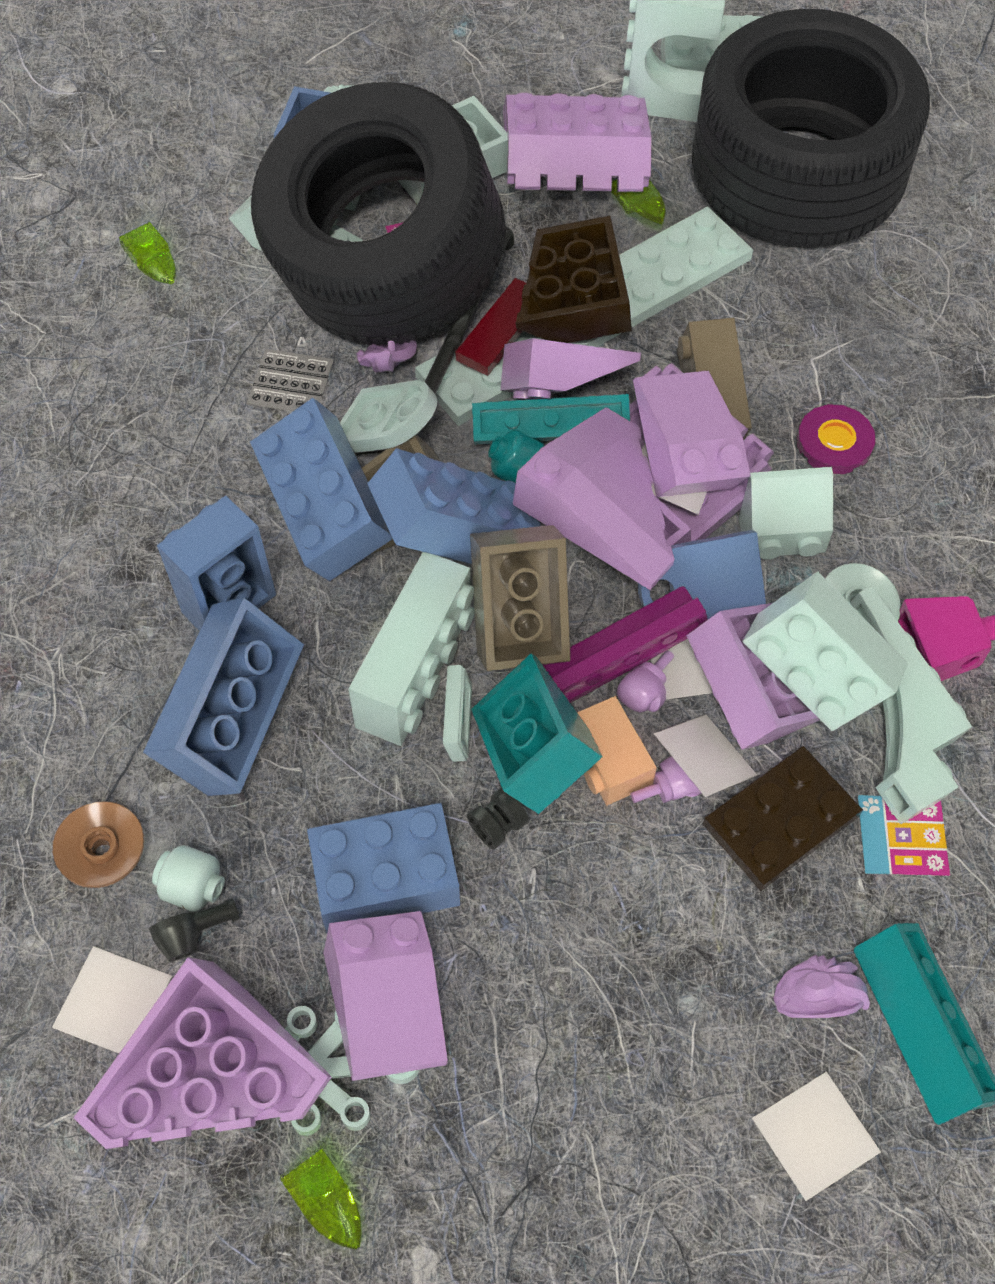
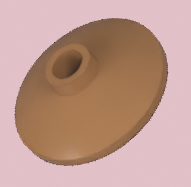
[53,801,144,888]

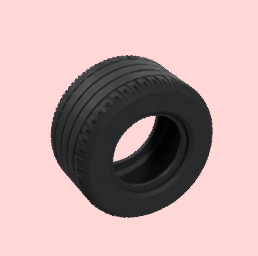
[692,9,930,248]
[251,82,505,346]

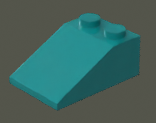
[471,653,603,814]

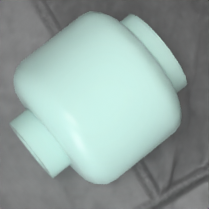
[152,845,225,912]

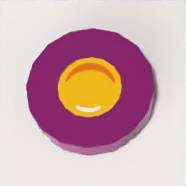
[797,404,876,474]

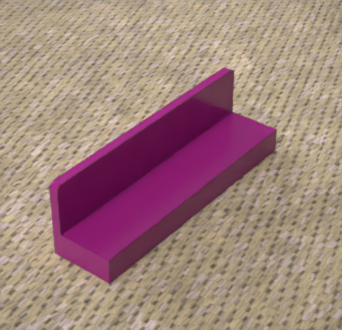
[542,586,708,703]

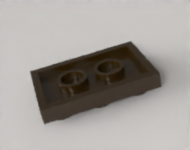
[702,746,863,891]

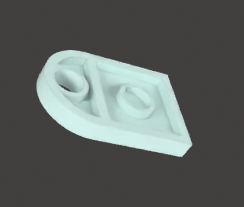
[340,380,437,453]

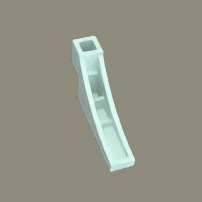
[850,586,972,824]

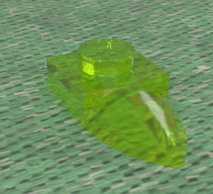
[611,179,666,225]
[119,222,176,284]
[280,1145,361,1250]

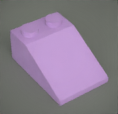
[500,338,641,400]
[633,371,751,498]
[323,911,448,1081]

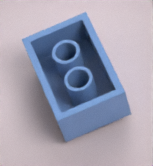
[157,495,276,631]
[307,803,460,933]

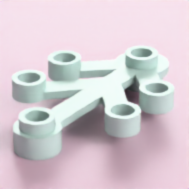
[285,1006,419,1136]

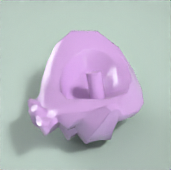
[356,340,417,372]
[773,955,870,1019]

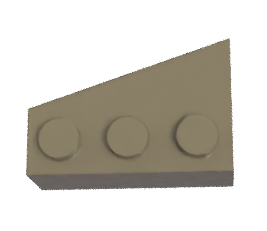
[676,317,752,440]

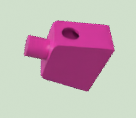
[898,596,995,681]

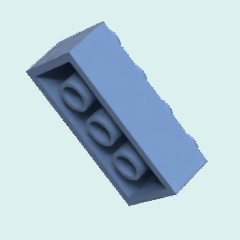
[250,398,393,581]
[367,448,540,564]
[143,598,304,796]

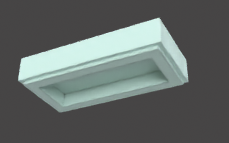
[443,665,472,762]

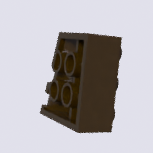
[515,215,632,343]

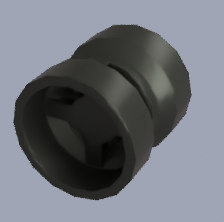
[467,788,529,850]

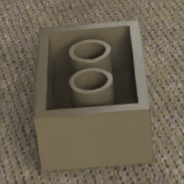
[470,525,570,671]

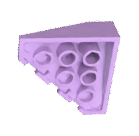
[513,408,675,590]
[74,957,332,1149]

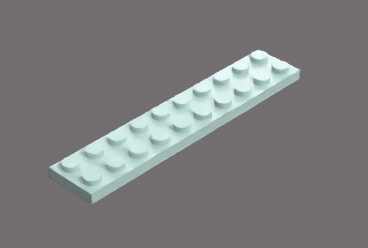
[415,206,753,426]

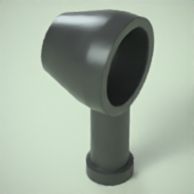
[149,898,239,962]

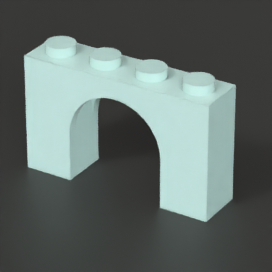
[621,0,726,122]

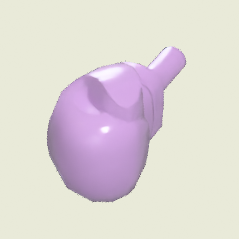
[616,650,674,713]
[630,756,701,803]

